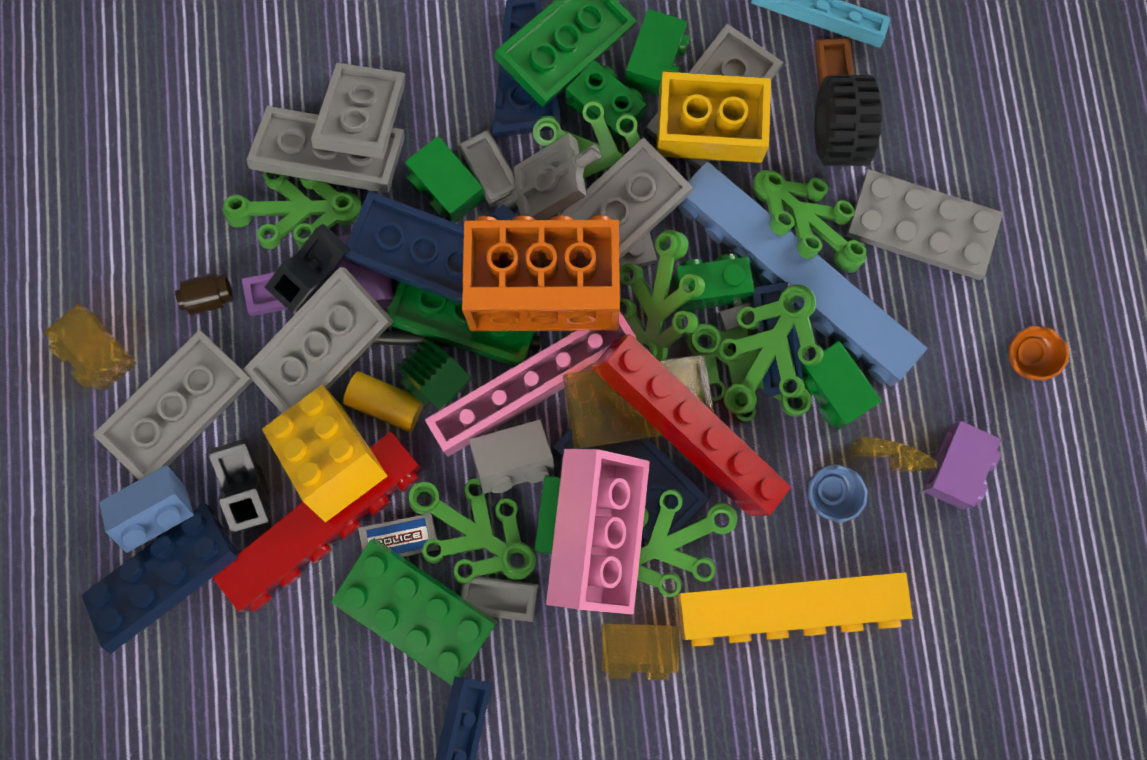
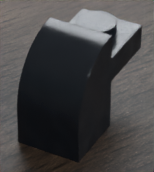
[264,224,351,313]
[208,438,270,533]

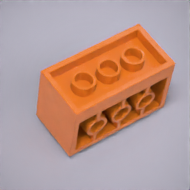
[462,215,620,331]

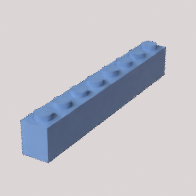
[678,161,928,387]

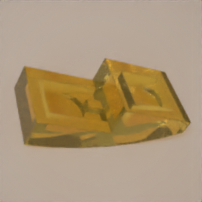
[853,437,937,472]

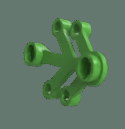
[533,100,641,186]
[753,170,866,273]
[222,172,362,249]
[620,230,705,364]
[719,284,824,414]
[687,323,812,423]
[409,478,536,584]
[637,489,738,597]

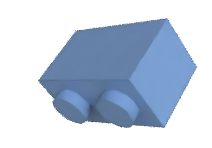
[99,465,194,553]

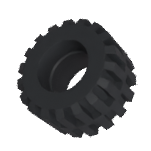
[814,75,882,166]

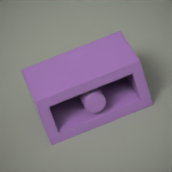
[922,421,1002,510]

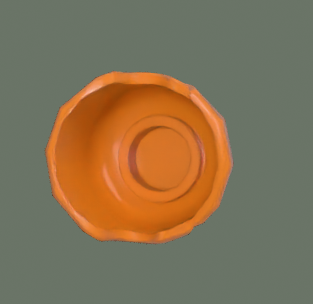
[1008,326,1069,381]

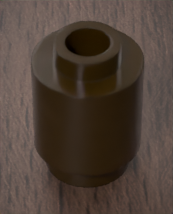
[175,272,234,316]

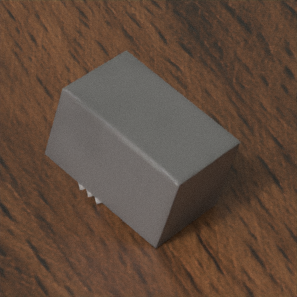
[717,300,755,331]

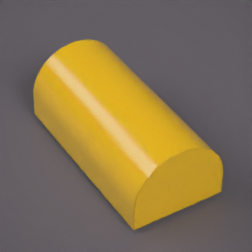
[343,371,424,433]

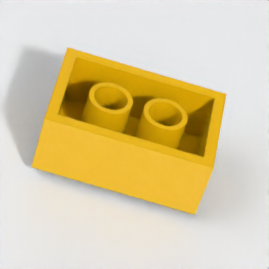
[656,72,771,163]
[262,384,387,523]

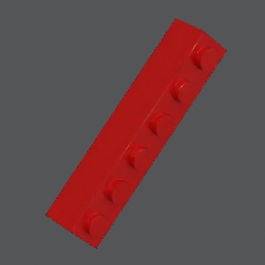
[591,334,791,516]
[213,431,423,613]

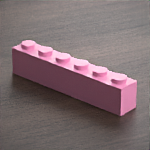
[425,312,636,457]

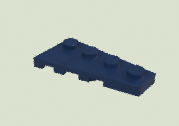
[492,0,561,138]

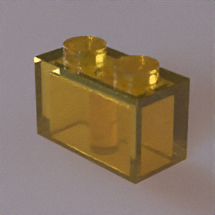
[44,303,137,392]
[600,623,679,680]

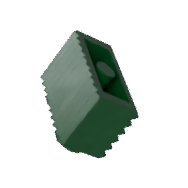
[397,338,472,411]

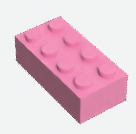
[546,449,650,615]

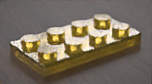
[562,355,714,449]

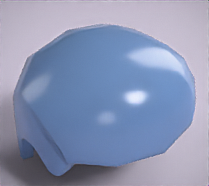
[807,464,868,523]

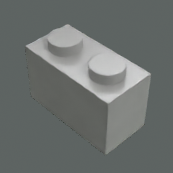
[469,420,554,494]

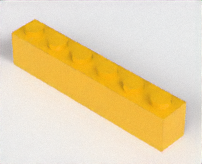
[677,572,913,647]

